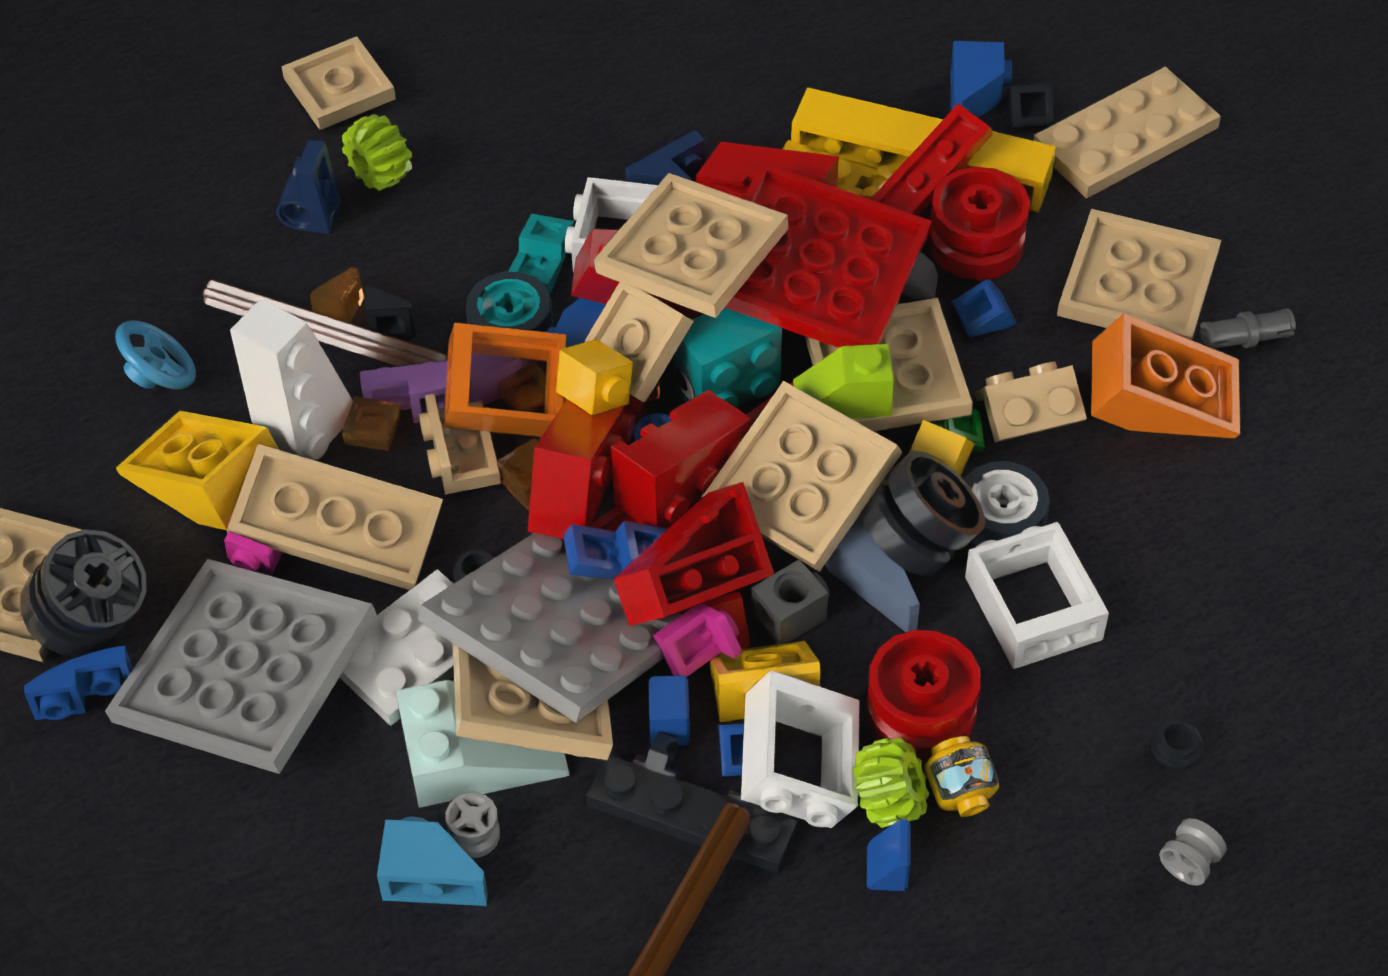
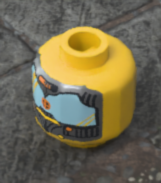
[924,736,999,817]

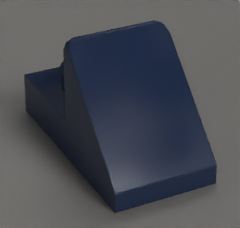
[625,130,706,185]

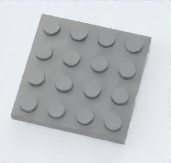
[418,533,682,723]
[105,559,377,774]

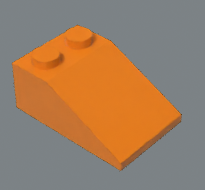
[1091,313,1240,438]

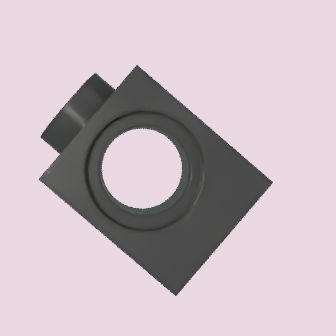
[751,559,830,645]

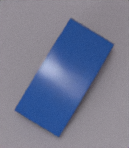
[24,645,133,720]

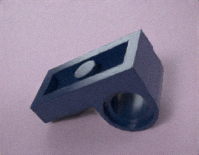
[276,140,341,234]

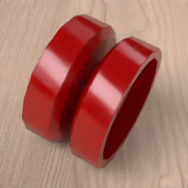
[928,166,1030,280]
[866,630,981,761]

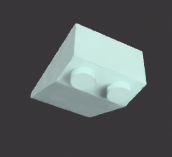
[396,680,569,808]

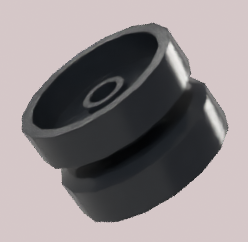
[861,451,985,576]

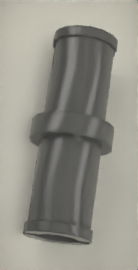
[1199,308,1296,349]

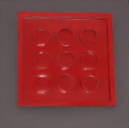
[725,162,932,348]

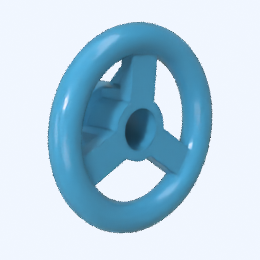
[115,320,196,390]

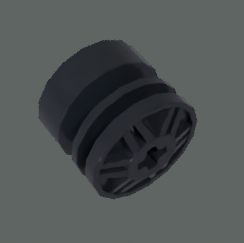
[20,529,146,656]

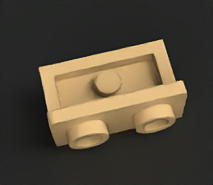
[975,362,1087,443]
[419,394,501,495]

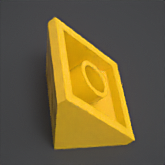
[709,641,820,722]

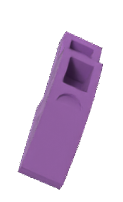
[360,353,545,423]

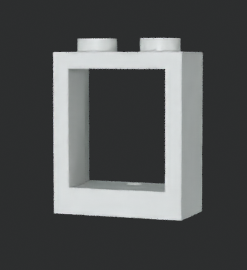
[565,177,658,272]
[965,522,1109,669]
[741,670,859,828]

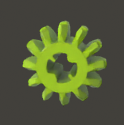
[342,114,412,191]
[852,737,929,828]

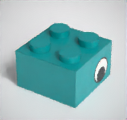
[673,307,782,408]

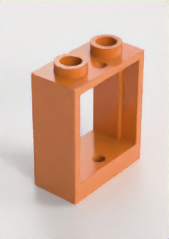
[443,323,567,437]

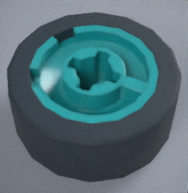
[466,271,553,332]

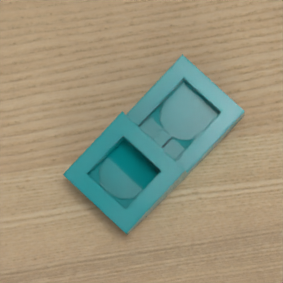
[508,214,574,294]

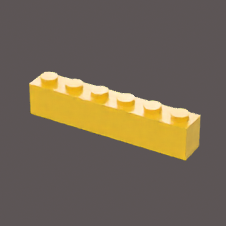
[791,87,1056,212]

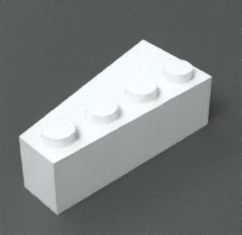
[230,298,359,460]

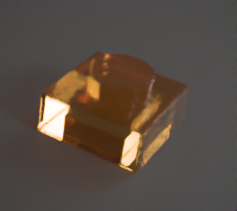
[497,362,546,413]
[342,397,401,451]

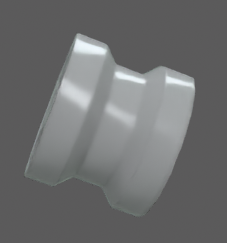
[446,792,500,858]
[1159,818,1227,886]

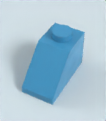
[377,817,488,906]

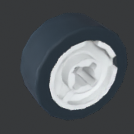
[964,461,1050,546]

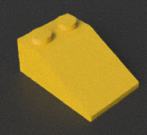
[116,411,279,531]

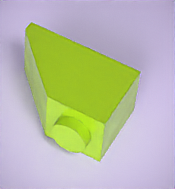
[793,344,894,419]

